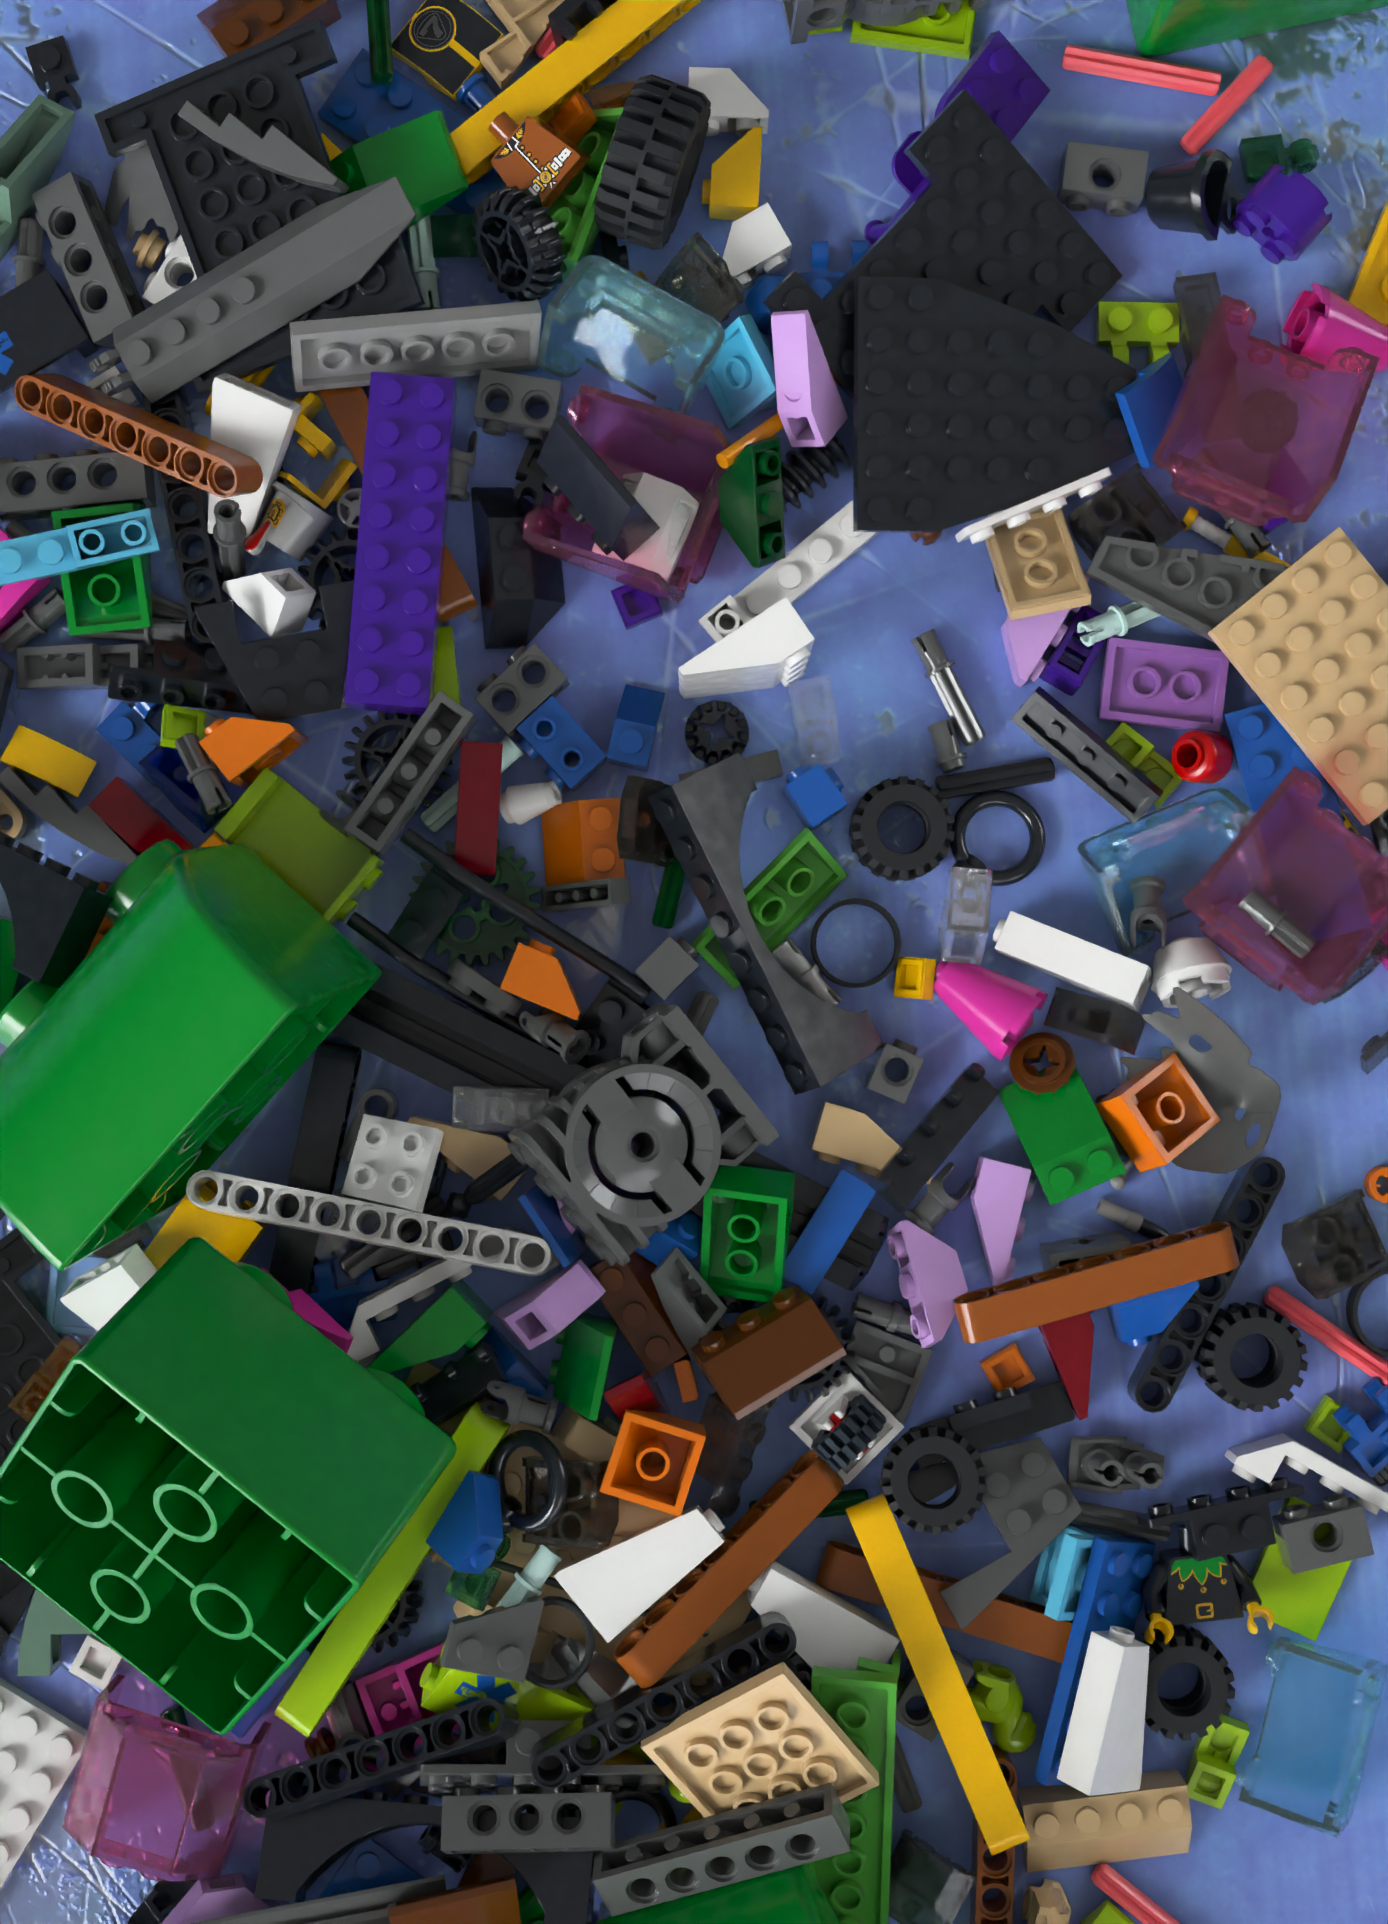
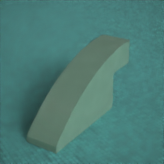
[0,94,75,261]
[17,1589,92,1676]

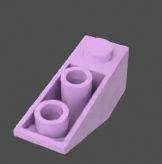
[771,310,848,447]
[969,1155,1035,1285]

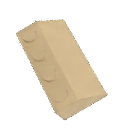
[1016,1769,1192,1873]

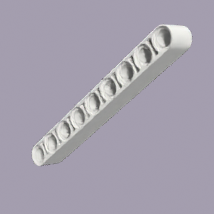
[186,1170,553,1276]

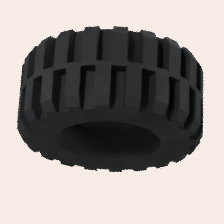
[594,74,711,250]

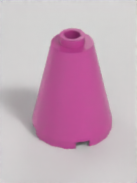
[1280,283,1388,372]
[933,956,1048,1062]

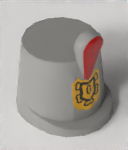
[244,480,334,562]

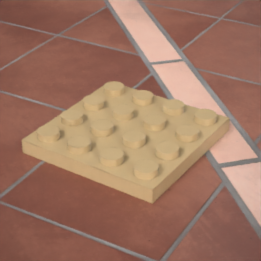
[641,1662,879,1818]

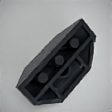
[471,487,565,649]

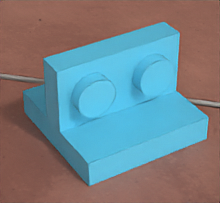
[693,314,777,429]
[1029,1525,1114,1621]

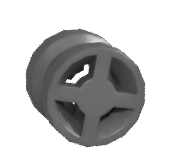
[337,488,362,534]

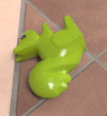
[966,1659,1037,1753]

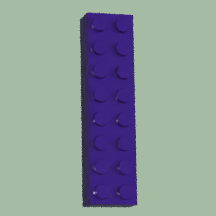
[345,372,457,715]

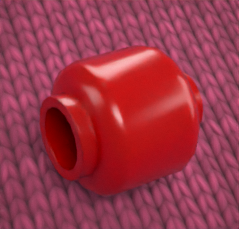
[1171,730,1233,784]

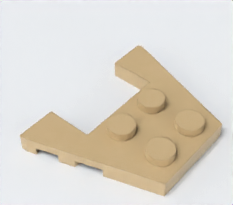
[479,0,565,89]

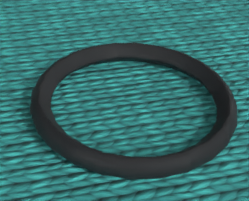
[525,1596,595,1689]

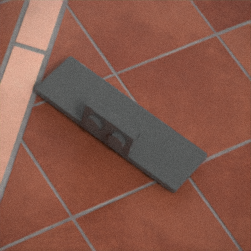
[420,1720,670,1794]

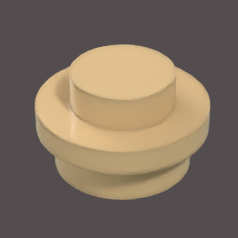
[132,229,167,270]

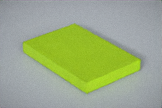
[850,0,976,60]
[1250,1496,1352,1642]

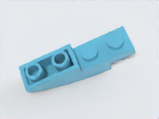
[0,508,160,586]

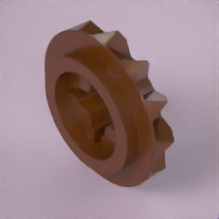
[1009,1032,1076,1096]

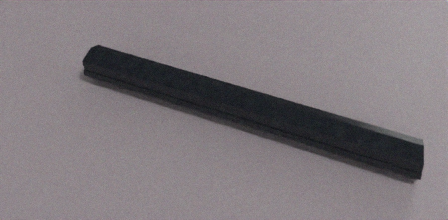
[331,961,889,1291]

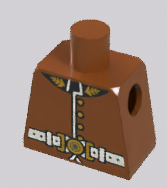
[488,111,592,207]

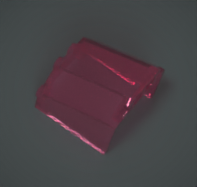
[1152,294,1380,527]
[522,384,731,604]
[1181,766,1388,1005]
[62,1674,272,1881]

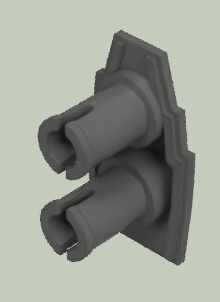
[1067,1436,1165,1494]

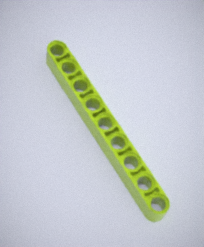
[274,1402,511,1738]

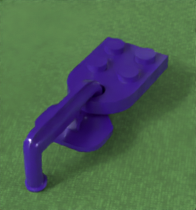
[864,30,1051,244]

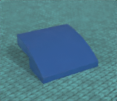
[1115,353,1198,468]
[517,1184,588,1268]

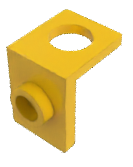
[278,458,358,510]

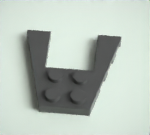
[878,1437,1083,1631]

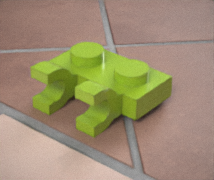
[1096,301,1179,366]

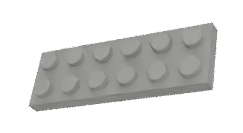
[290,300,542,392]

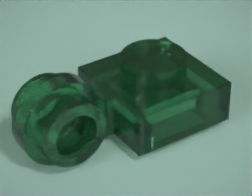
[1238,134,1320,184]
[444,1534,511,1612]

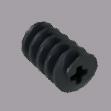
[781,436,852,512]

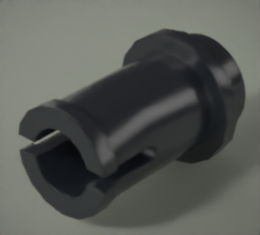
[418,1826,471,1873]

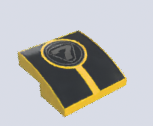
[392,0,504,101]

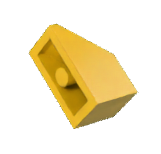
[702,126,763,220]

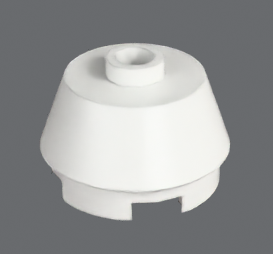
[1151,937,1232,1008]

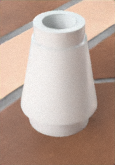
[499,781,562,825]

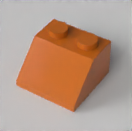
[198,717,309,790]
[541,798,626,886]
[500,939,584,1020]
[1095,1053,1220,1173]
[600,1409,706,1517]

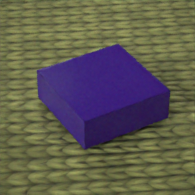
[611,576,663,630]

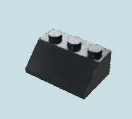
[537,414,660,561]

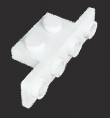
[955,467,1112,545]

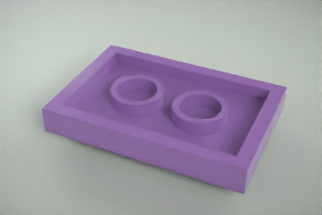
[1097,637,1229,733]

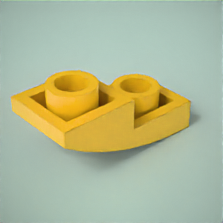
[0,725,97,799]

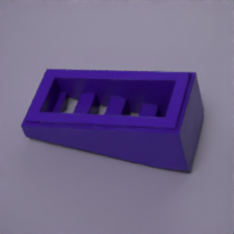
[1039,605,1107,696]

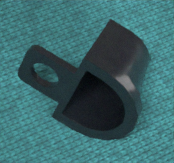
[1145,149,1242,241]

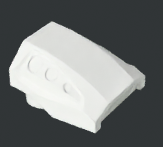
[592,472,700,585]

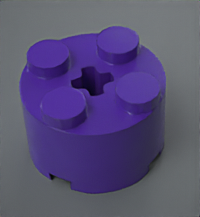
[1232,165,1332,264]

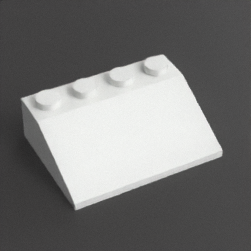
[678,596,815,699]

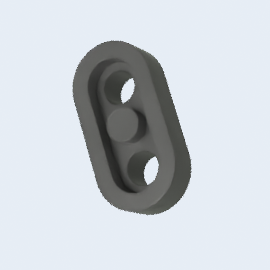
[446,957,523,1019]

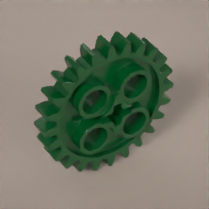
[409,839,542,967]

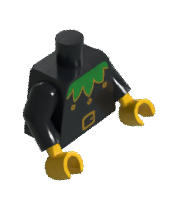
[1141,1524,1274,1645]

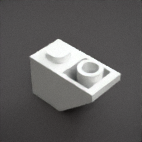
[688,67,769,137]
[717,202,792,297]
[222,568,316,638]

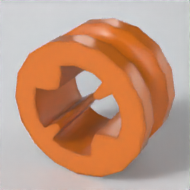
[1364,1166,1388,1203]

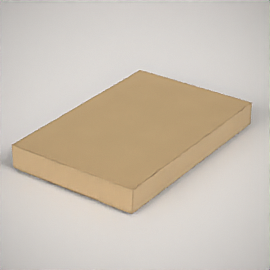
[981,508,1092,621]

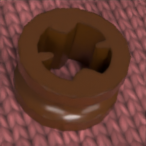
[304,1727,336,1759]

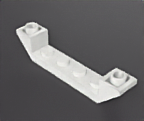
[698,500,879,643]
[347,1225,560,1367]
[1224,1433,1388,1515]

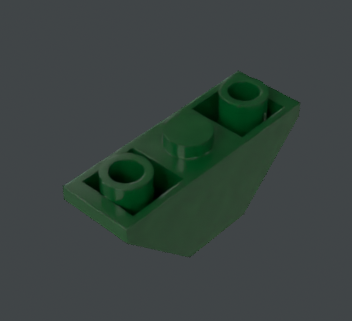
[718,436,785,568]

